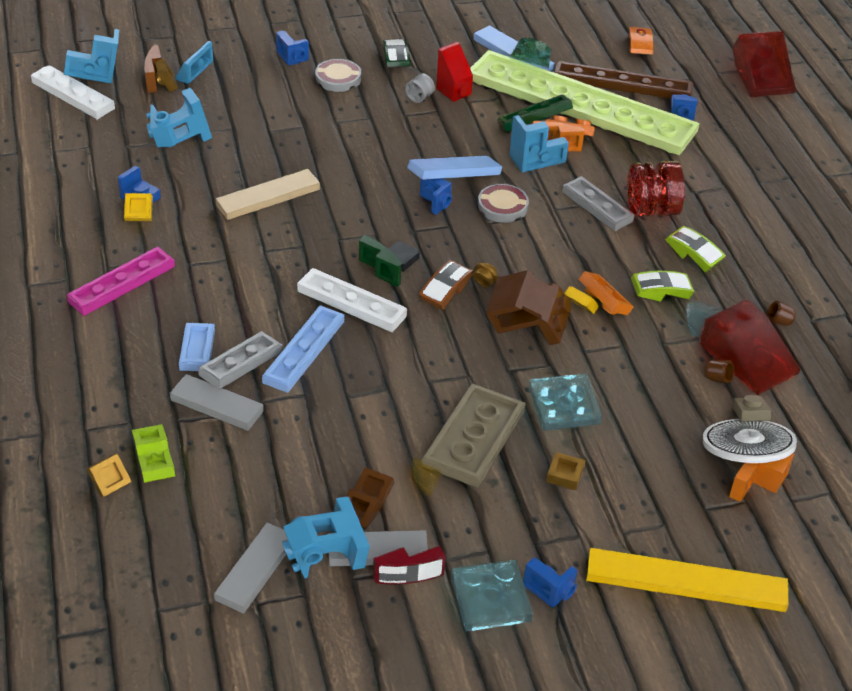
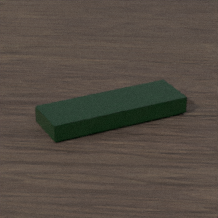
[497,94,573,132]

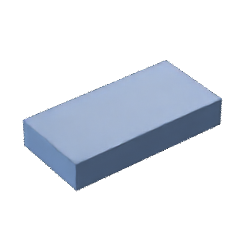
[179,323,215,371]

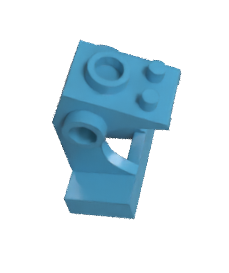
[146,88,212,147]
[282,496,370,578]

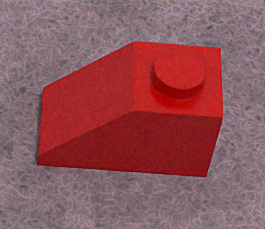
[436,42,473,102]

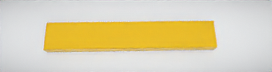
[586,548,789,612]

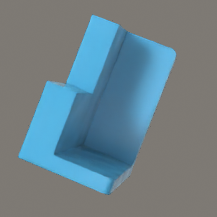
[64,29,119,84]
[509,115,569,172]

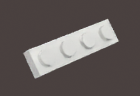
[31,65,115,119]
[297,268,407,332]

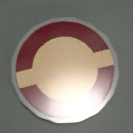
[315,59,361,92]
[478,184,529,223]

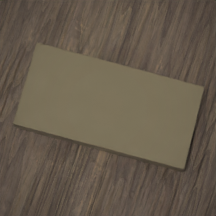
[421,383,526,488]

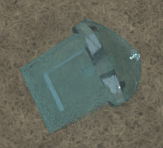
[687,300,722,337]

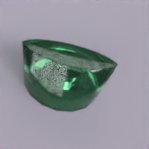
[510,38,552,68]

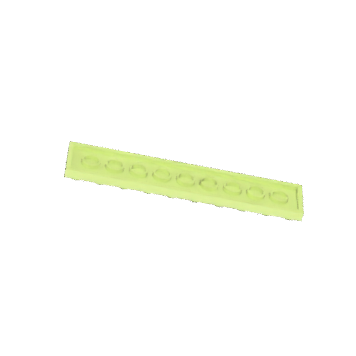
[470,50,700,155]

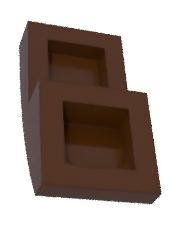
[346,467,395,529]

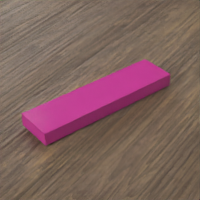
[66,246,175,316]

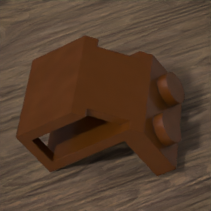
[486,270,572,345]

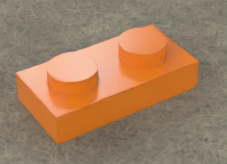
[546,115,595,137]
[578,271,634,315]

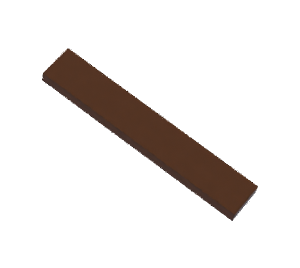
[554,61,693,99]

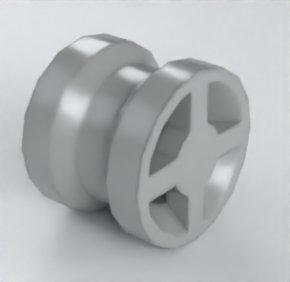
[405,73,435,103]

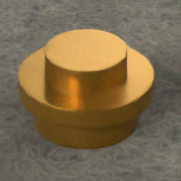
[472,263,499,288]

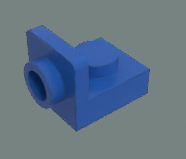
[276,30,309,66]
[670,94,698,121]
[118,166,161,203]
[420,178,452,215]
[522,557,578,608]

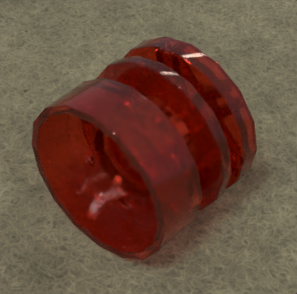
[627,161,685,217]

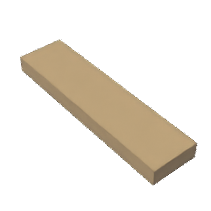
[216,169,320,220]

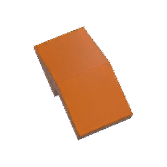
[729,453,795,502]

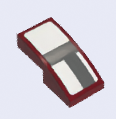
[373,545,446,585]

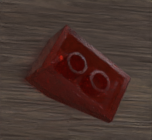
[732,31,796,97]
[699,299,801,395]

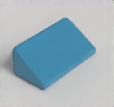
[175,41,213,84]

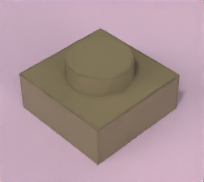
[733,395,771,422]

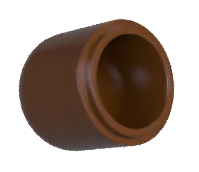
[767,301,796,326]
[705,359,735,383]

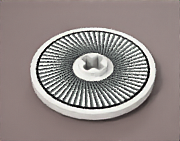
[703,419,797,463]

